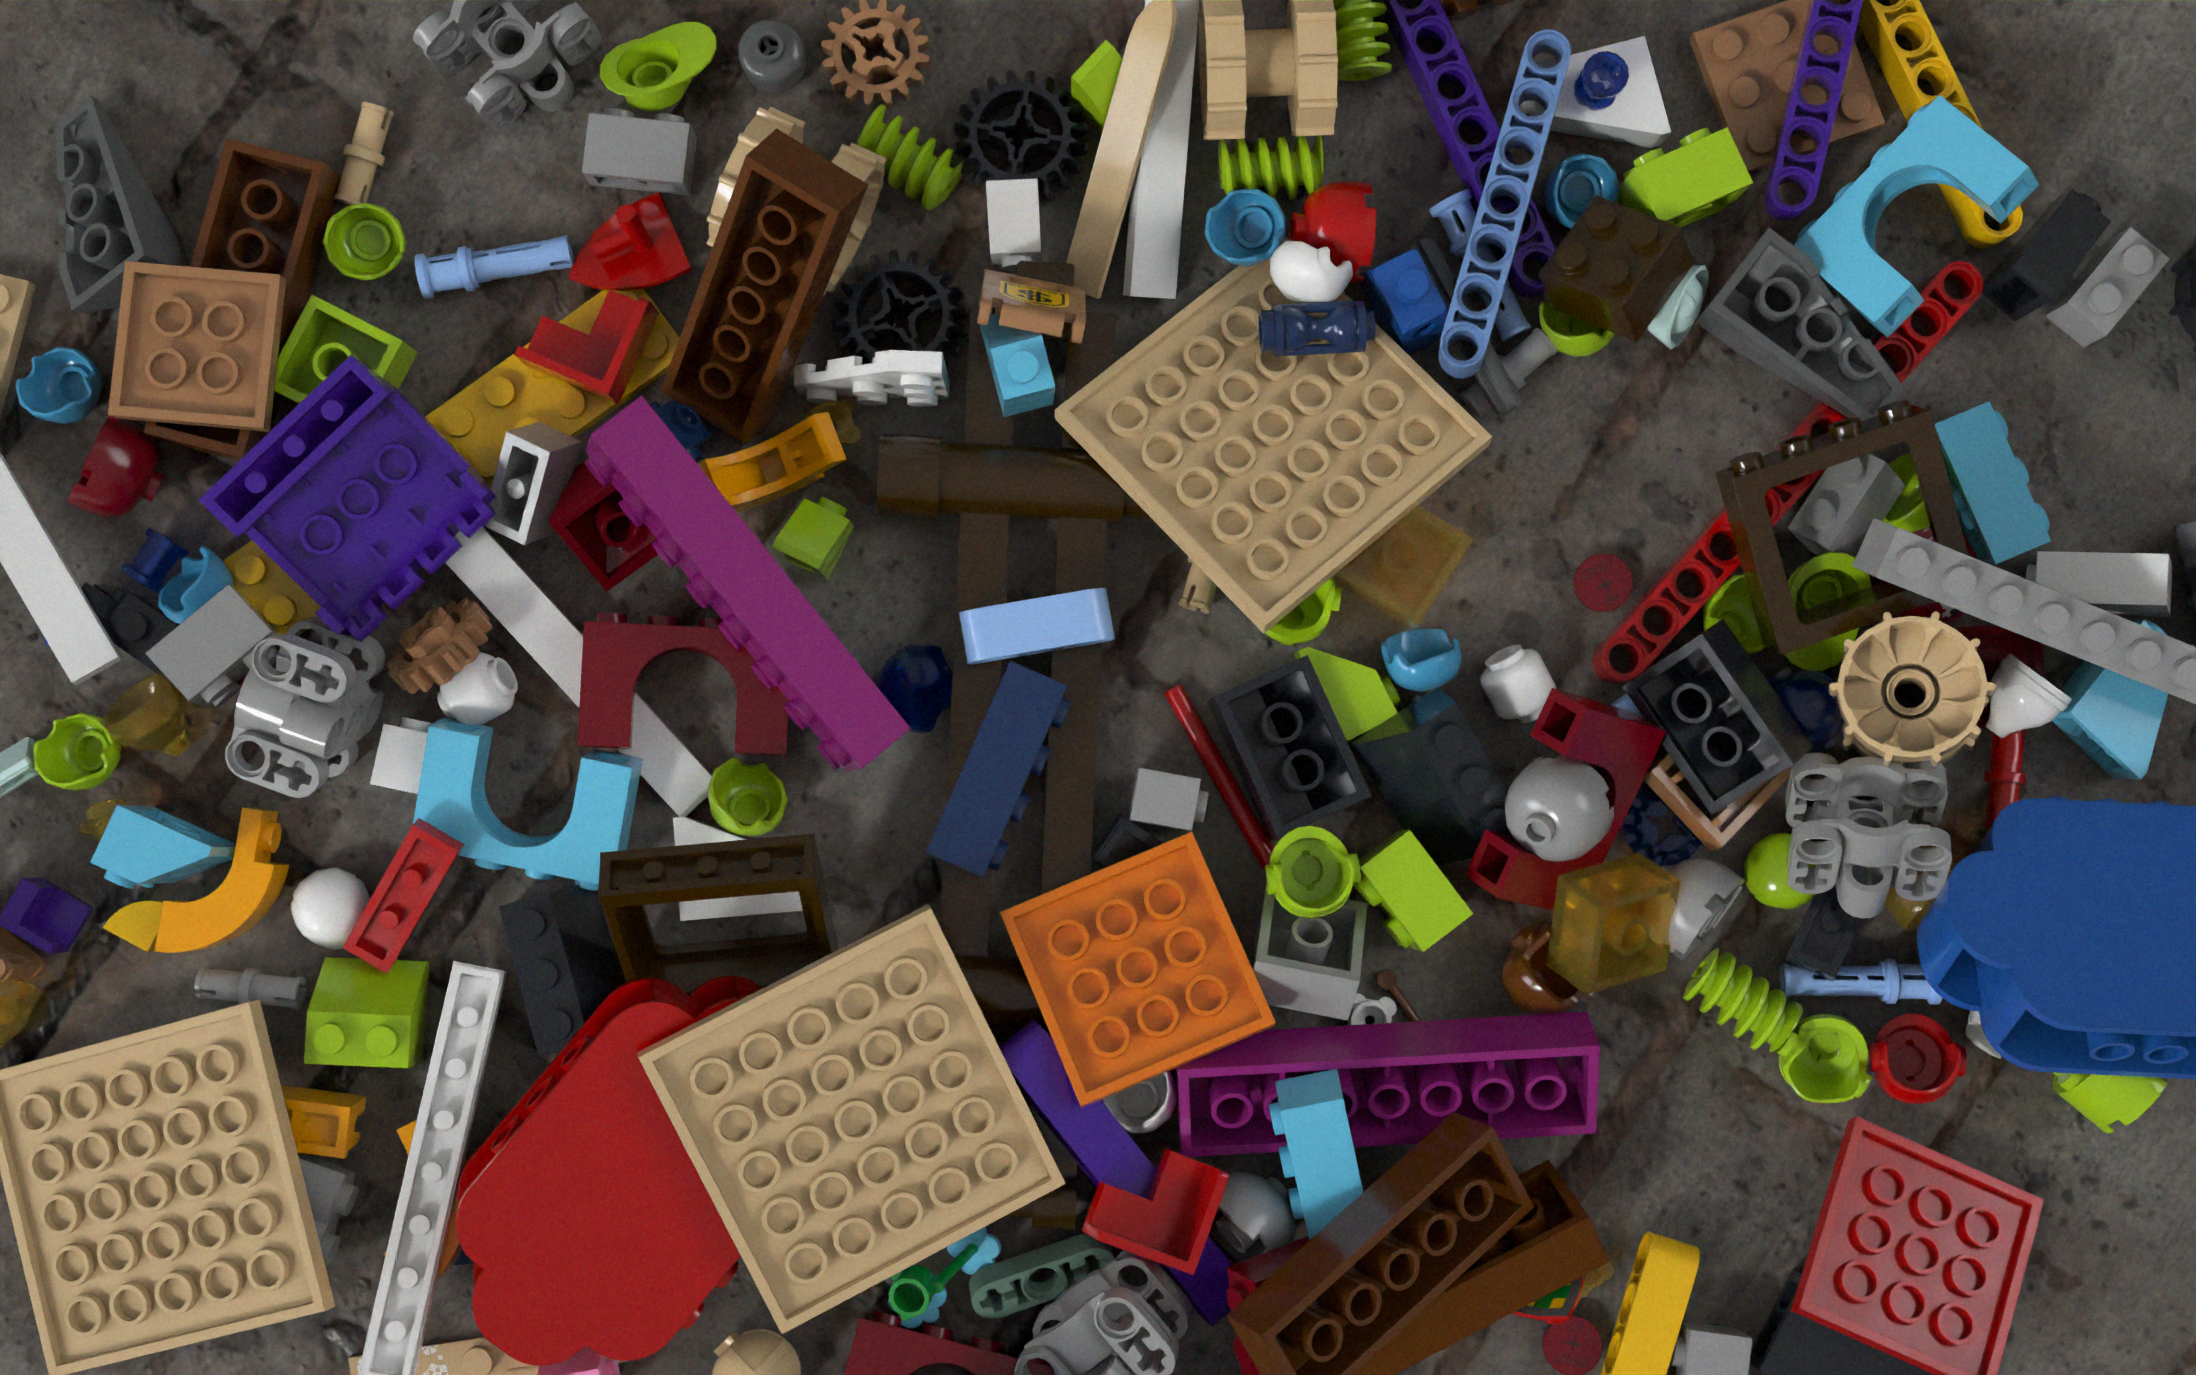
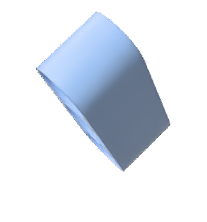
[959,588,1115,664]

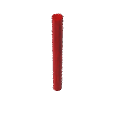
[1164,684,1274,870]

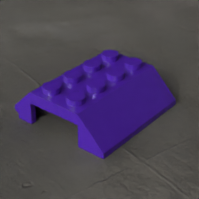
[198,354,497,642]

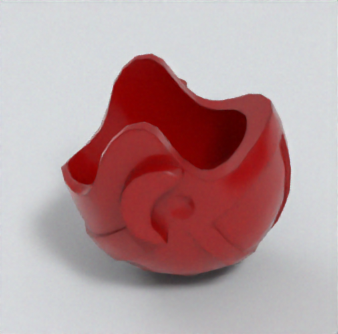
[1867,1013,1967,1104]

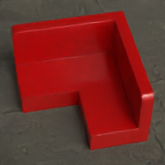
[514,289,659,405]
[1082,1149,1229,1275]

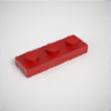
[342,818,464,974]

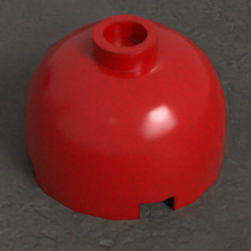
[1289,181,1376,285]

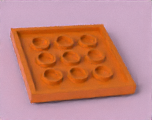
[1000,832,1276,1108]

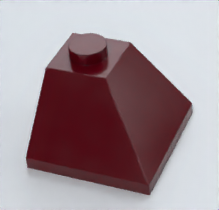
[548,457,658,592]

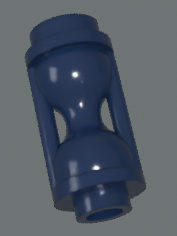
[1258,300,1376,357]

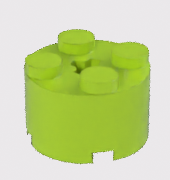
[2052,1072,2168,1133]

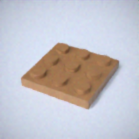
[1689,0,1885,174]
[108,261,286,432]

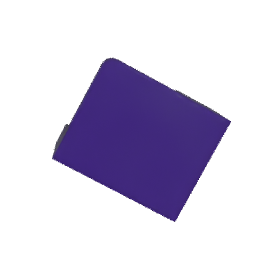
[0,877,93,954]

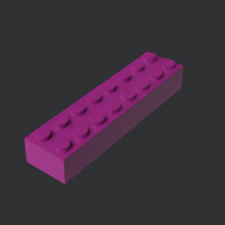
[585,395,911,772]
[1176,1012,1600,1157]

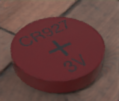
[1573,554,1633,612]
[1542,1314,1602,1375]

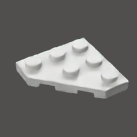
[794,350,950,407]

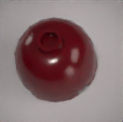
[67,416,165,517]

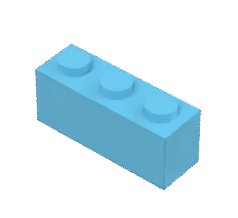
[1935,401,2051,565]
[1269,1069,1363,1239]

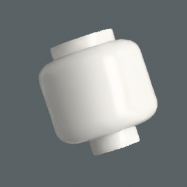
[1480,644,1556,723]
[437,652,518,725]

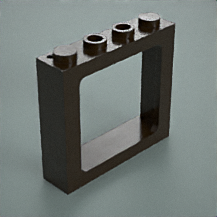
[1715,400,1968,655]
[598,834,838,995]

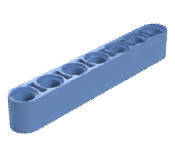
[1438,29,1571,379]

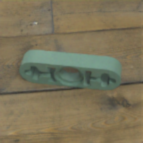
[969,1233,1115,1319]

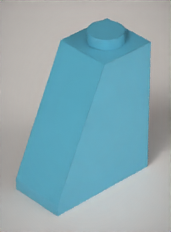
[979,313,1055,417]
[2051,620,2168,780]

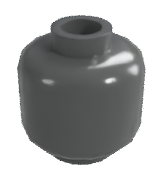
[738,19,807,93]

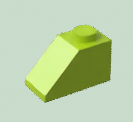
[1071,40,1123,133]
[772,496,855,580]
[1294,647,1401,741]

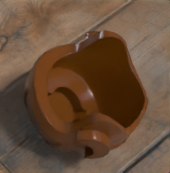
[1502,924,1601,1014]

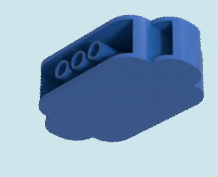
[1917,796,2196,1079]

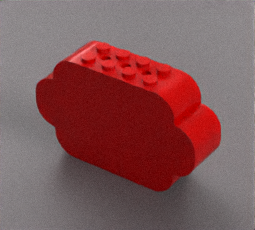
[456,976,763,1366]

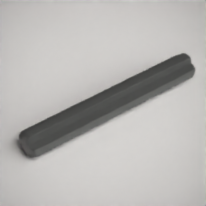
[1408,238,1521,416]

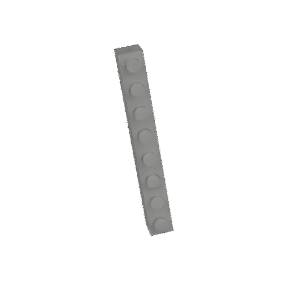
[1852,518,2196,704]

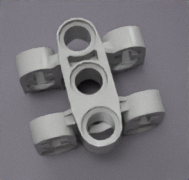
[413,0,602,132]
[225,617,385,798]
[1785,753,1952,919]
[1014,1251,1193,1375]

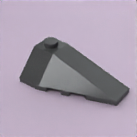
[56,96,187,314]
[1696,228,1905,421]

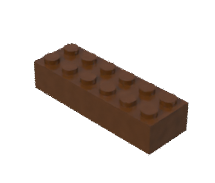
[660,128,868,444]
[143,138,341,461]
[1226,1112,1534,1375]
[1355,1159,1609,1375]

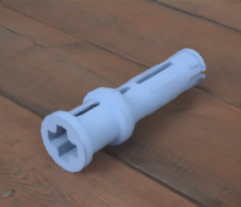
[1429,189,1531,341]
[415,235,574,299]
[1779,958,1942,1005]

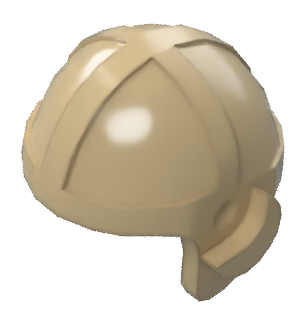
[712,1328,801,1375]

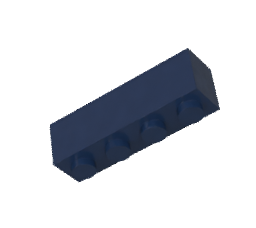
[926,661,1072,877]

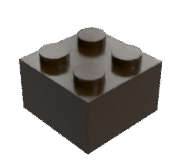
[1538,195,1694,342]

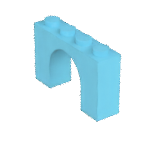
[1794,94,2039,338]
[413,717,643,890]

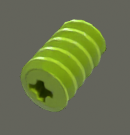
[1333,0,1392,81]
[856,104,965,210]
[1218,135,1323,201]
[1682,948,1803,1052]

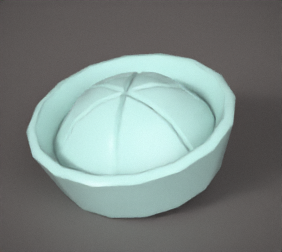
[1648,265,1709,349]

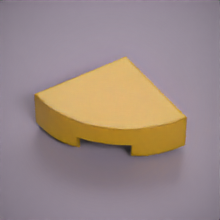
[103,901,163,952]

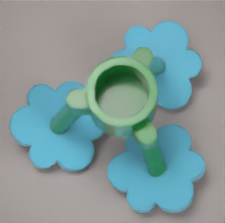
[888,1227,1001,1329]

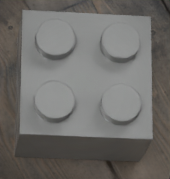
[145,584,279,708]
[1250,883,1367,1021]

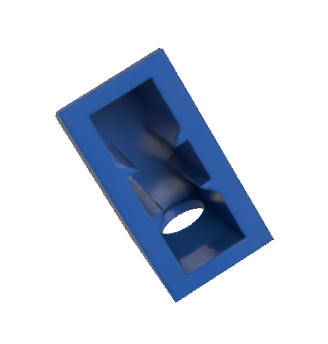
[1358,248,1448,355]

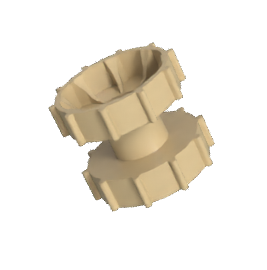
[1198,0,1338,140]
[707,107,887,297]
[1828,611,1996,767]

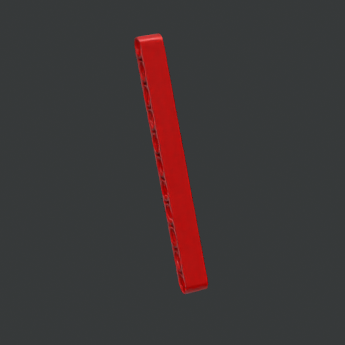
[1592,261,1983,684]

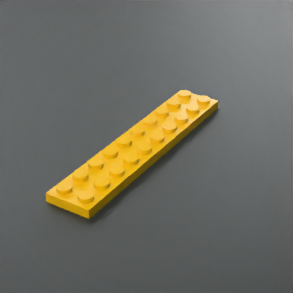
[223,289,679,648]

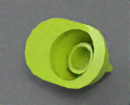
[600,22,717,112]
[1785,552,1871,671]

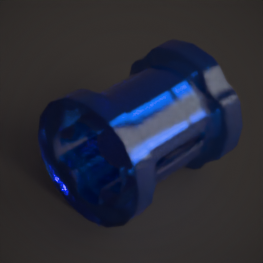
[1573,51,1629,111]
[120,527,189,593]

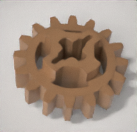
[821,0,931,111]
[386,598,492,694]

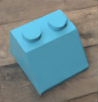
[90,805,236,889]

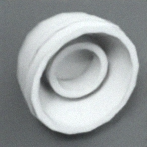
[1986,653,2072,739]

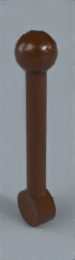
[1376,969,1422,1022]

